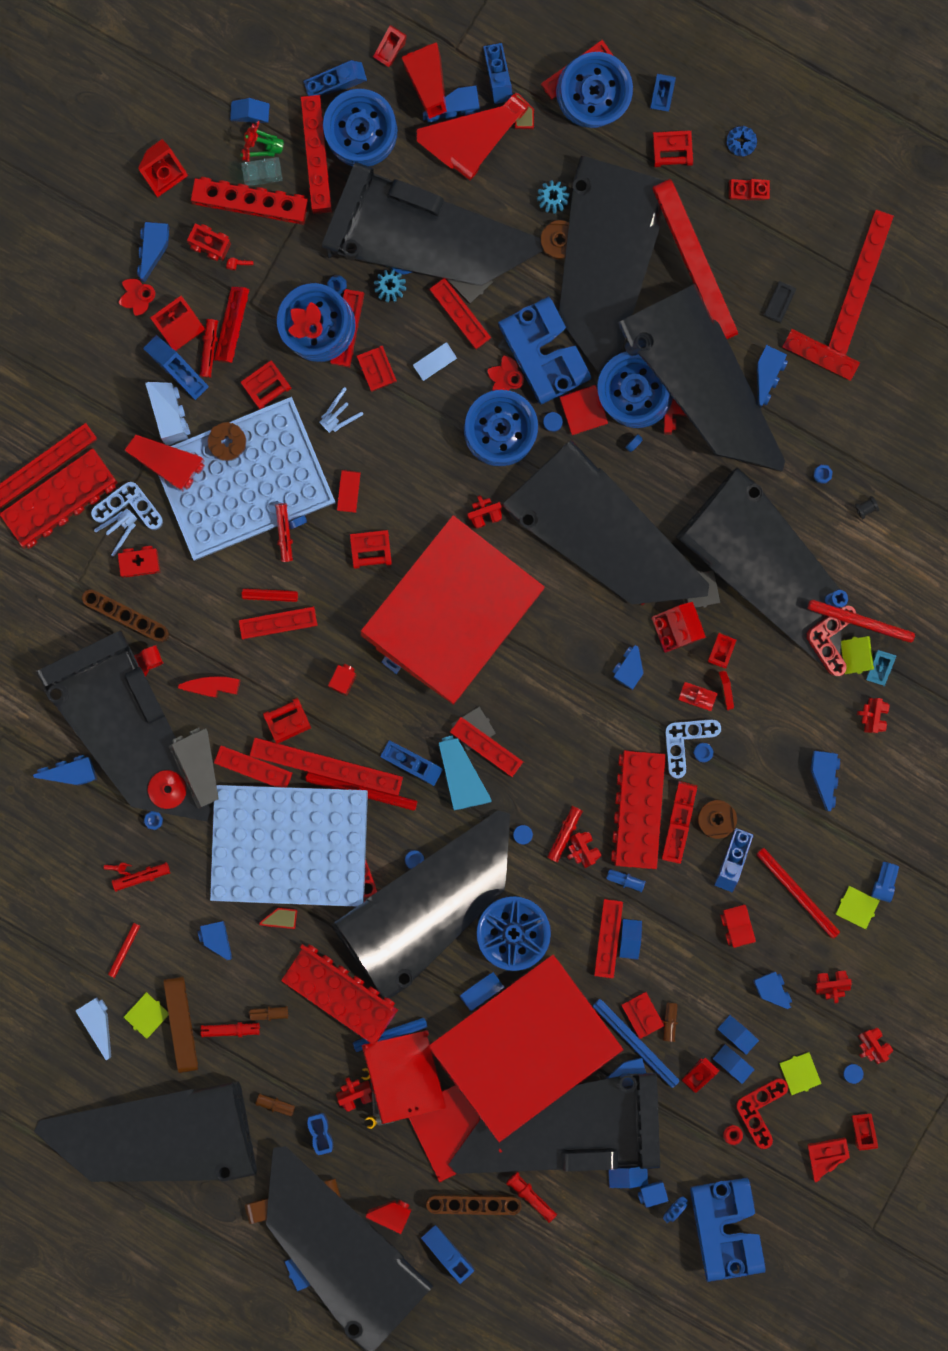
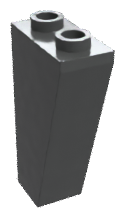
[168,728,219,809]

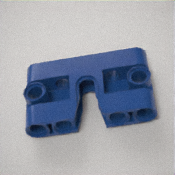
[498,296,591,405]
[690,1178,765,1282]

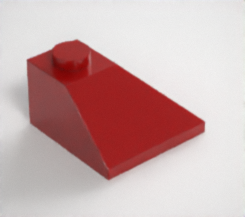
[138,139,188,197]
[366,1200,412,1234]

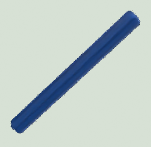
[593,999,679,1088]

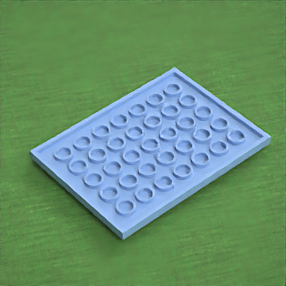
[159,397,335,561]
[210,785,368,907]

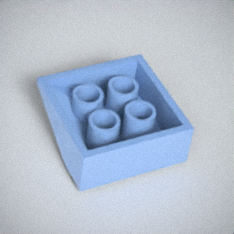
[146,382,191,446]

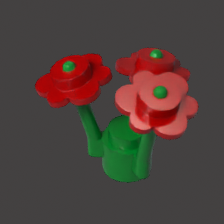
[240,121,284,166]

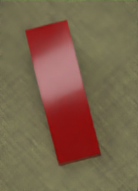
[178,677,241,698]

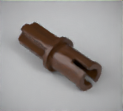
[663,1003,678,1042]
[249,1006,288,1021]
[256,1093,295,1116]

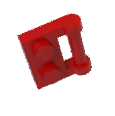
[653,131,693,167]
[241,360,292,409]
[350,530,392,569]
[263,697,311,744]

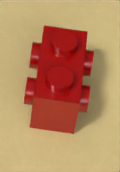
[187,223,231,261]

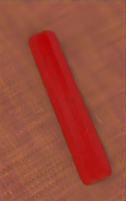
[241,589,298,602]

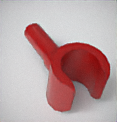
[226,258,253,270]
[104,863,132,876]

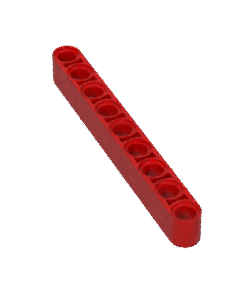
[652,179,738,340]

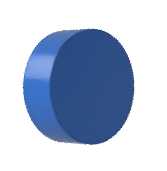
[543,412,563,432]
[625,434,643,452]
[289,515,307,529]
[694,743,713,762]
[513,825,533,845]
[405,851,424,869]
[843,1064,863,1084]

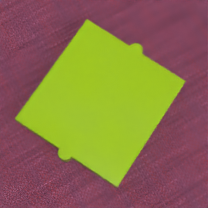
[841,636,874,674]
[835,886,879,929]
[124,992,169,1039]
[779,1052,821,1095]

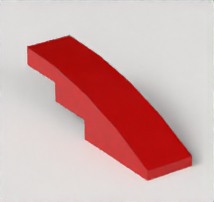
[662,781,698,864]

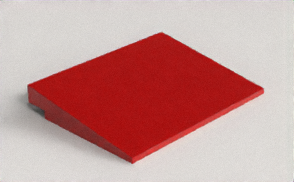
[361,515,545,705]
[429,954,624,1143]

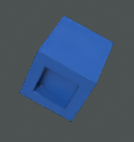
[638,1181,669,1208]

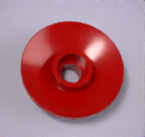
[148,770,186,809]

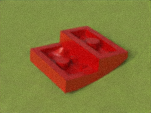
[559,385,608,435]

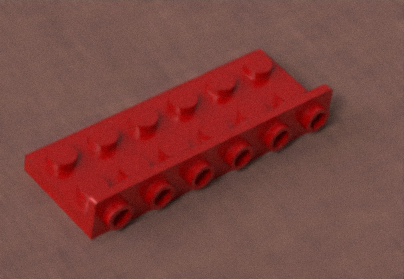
[0,448,118,549]
[611,750,665,869]
[281,944,399,1045]

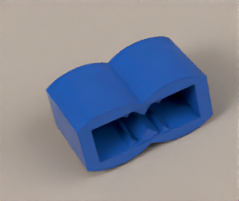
[308,1112,333,1155]

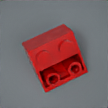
[150,296,205,351]
[652,602,706,653]

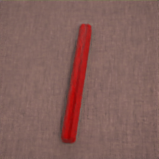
[808,600,915,642]
[305,772,417,811]
[757,848,840,939]

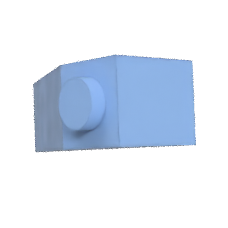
[76,998,111,1060]

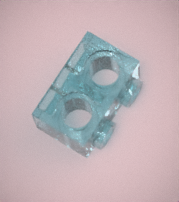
[241,157,283,186]

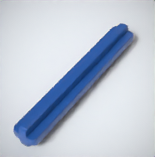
[353,1018,427,1052]

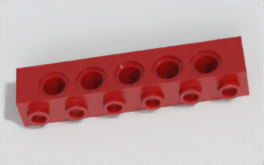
[301,95,332,214]
[191,177,308,225]

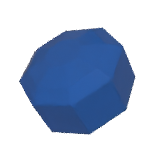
[327,275,347,294]
[814,465,833,484]
[144,811,163,830]

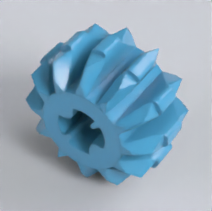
[537,181,569,214]
[374,270,406,302]

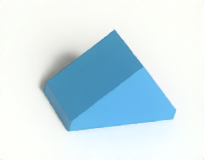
[866,650,896,686]

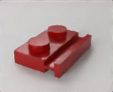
[357,346,397,392]
[621,992,664,1039]

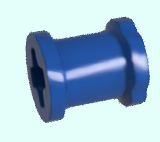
[825,590,848,608]

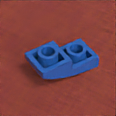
[460,972,505,1012]

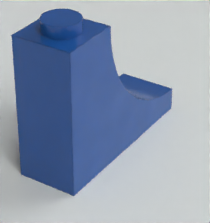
[143,335,209,400]

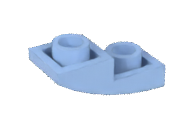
[413,342,457,381]

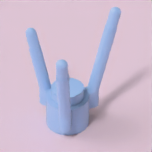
[320,387,363,433]
[94,509,137,556]

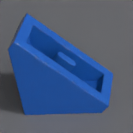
[651,74,676,112]
[230,98,270,123]
[619,919,642,959]
[718,1015,759,1055]
[713,1044,755,1084]
[608,1166,648,1188]

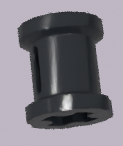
[854,496,880,520]

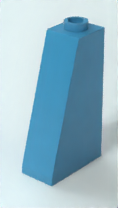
[439,736,491,811]

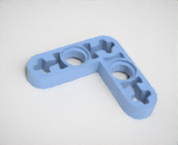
[91,482,163,530]
[665,720,721,779]

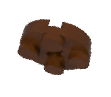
[541,220,569,259]
[208,422,247,461]
[698,800,737,839]

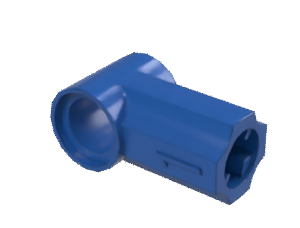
[871,862,899,903]

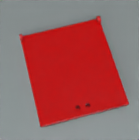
[362,1030,446,1124]
[409,1085,502,1183]

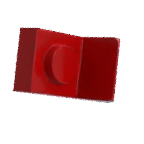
[373,25,407,67]
[664,398,687,435]
[707,633,736,669]
[682,1058,719,1093]
[852,1114,878,1151]

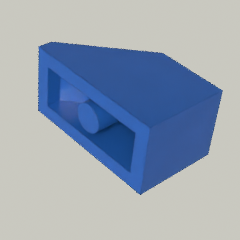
[198,921,232,960]

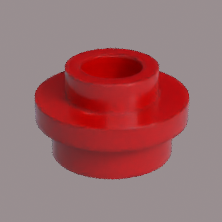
[723,1125,743,1145]

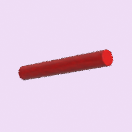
[108,923,140,978]

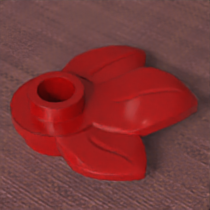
[119,279,156,316]
[288,302,323,338]
[487,356,524,391]

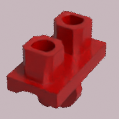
[467,495,502,529]
[678,682,717,711]
[857,698,890,733]
[567,832,601,868]
[815,970,852,1004]
[858,1028,893,1065]
[336,1077,372,1112]

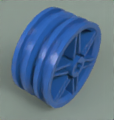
[556,52,633,128]
[323,89,398,167]
[277,283,356,362]
[598,352,673,428]
[464,390,538,466]
[477,897,551,971]

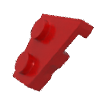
[807,1137,850,1182]

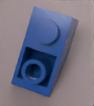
[612,645,644,690]
[753,971,792,1009]

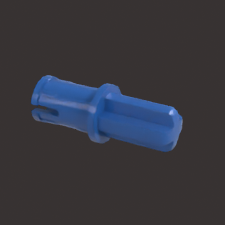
[607,869,646,893]

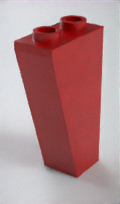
[402,43,447,119]
[125,435,205,492]

